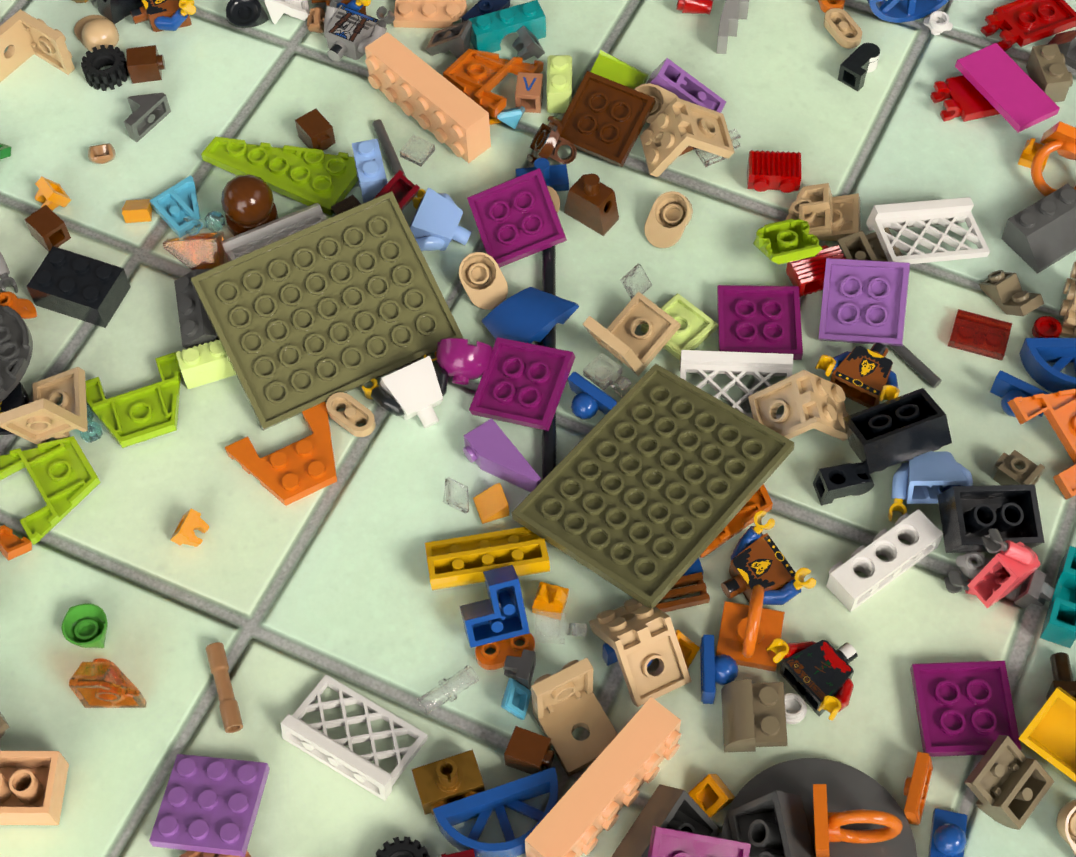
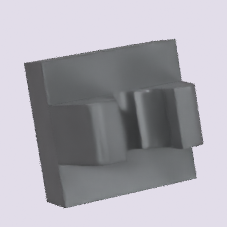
[512,26,545,60]
[1014,569,1055,609]
[503,649,536,689]

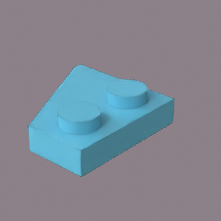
[150,175,202,238]

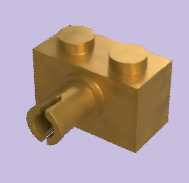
[412,749,485,815]

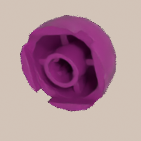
[436,338,492,385]

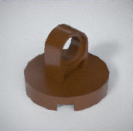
[527,116,577,164]

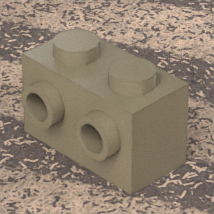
[1026,44,1073,102]

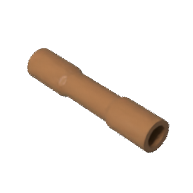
[205,642,243,733]

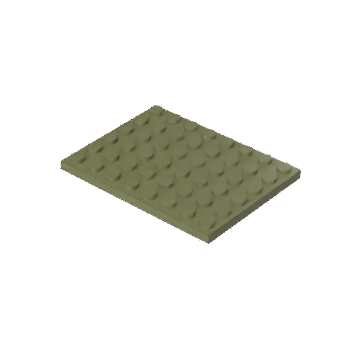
[191,191,463,431]
[512,363,794,609]

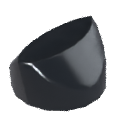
[226,0,269,28]

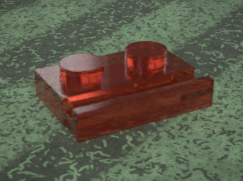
[948,309,1012,361]

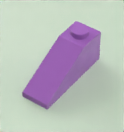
[646,58,726,113]
[463,418,541,492]

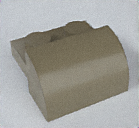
[837,228,903,262]
[721,678,787,752]
[964,735,1054,830]

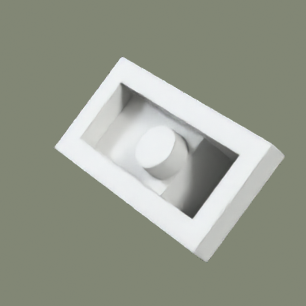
[264,0,310,24]

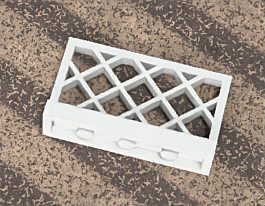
[866,197,990,264]
[221,203,329,262]
[680,350,793,419]
[281,675,428,801]

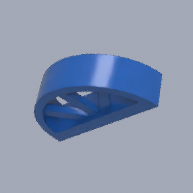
[867,0,949,23]
[1019,338,1076,393]
[433,767,559,857]

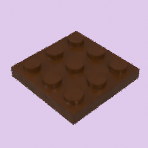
[560,71,656,167]

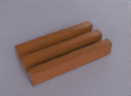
[655,572,710,613]

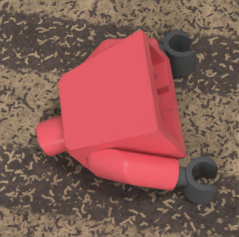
[944,529,1041,608]

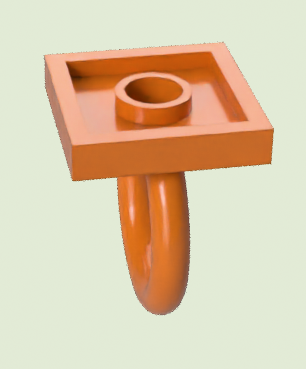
[1031,121,1076,197]
[716,585,785,672]
[813,784,903,857]

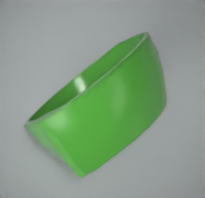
[61,604,108,648]

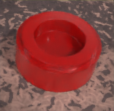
[1032,316,1062,338]

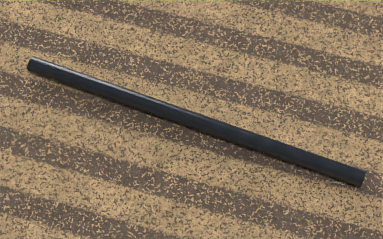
[542,245,556,480]

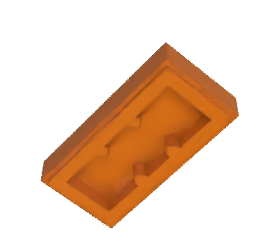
[904,752,933,826]

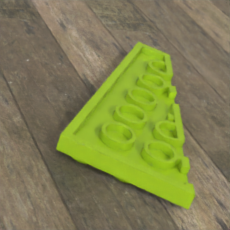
[201,137,358,216]

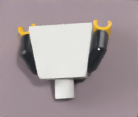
[362,352,448,428]

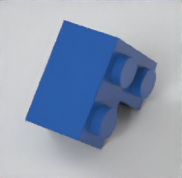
[460,565,530,648]

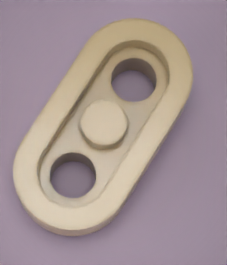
[824,8,862,49]
[326,392,376,437]

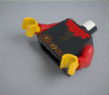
[766,638,858,721]

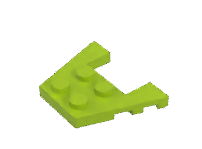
[85,352,181,448]
[0,436,101,545]

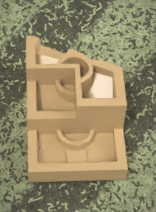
[785,183,860,241]

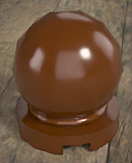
[221,174,279,236]

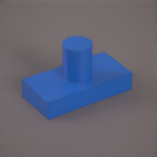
[515,158,569,192]

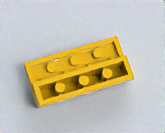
[425,527,550,590]

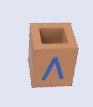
[515,72,543,113]

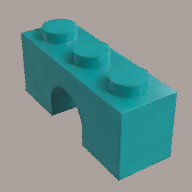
[468,0,546,53]
[1040,546,1076,648]

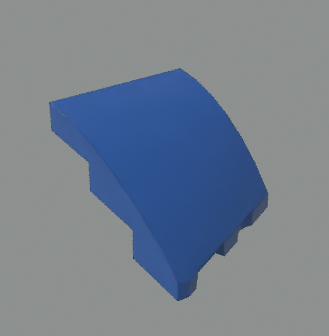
[482,287,579,344]

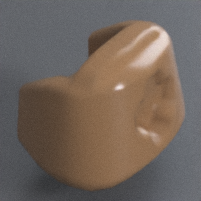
[307,7,325,33]
[88,143,116,164]

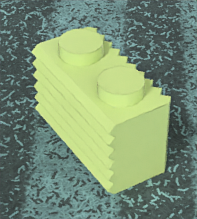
[546,55,572,113]
[176,339,236,389]

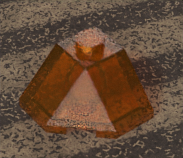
[163,231,224,271]
[69,658,147,708]

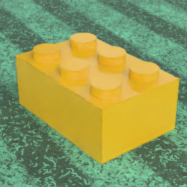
[1018,687,1076,782]

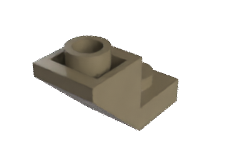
[979,270,1044,316]

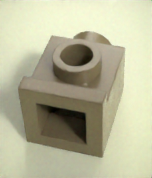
[993,450,1045,485]

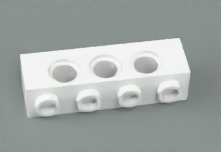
[826,509,943,612]

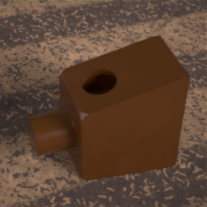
[564,173,619,236]

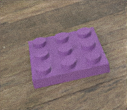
[818,258,910,346]
[149,754,270,857]

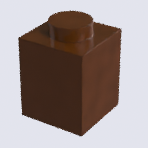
[126,45,165,84]
[295,109,336,151]
[24,205,71,251]
[504,726,555,775]

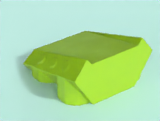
[590,50,649,89]
[753,219,823,264]

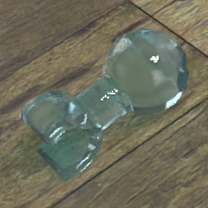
[183,211,225,236]
[80,404,103,443]

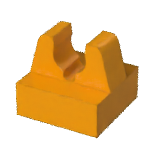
[1018,138,1050,172]
[35,176,71,211]
[170,508,209,547]
[532,582,569,620]

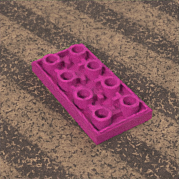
[955,43,1060,133]

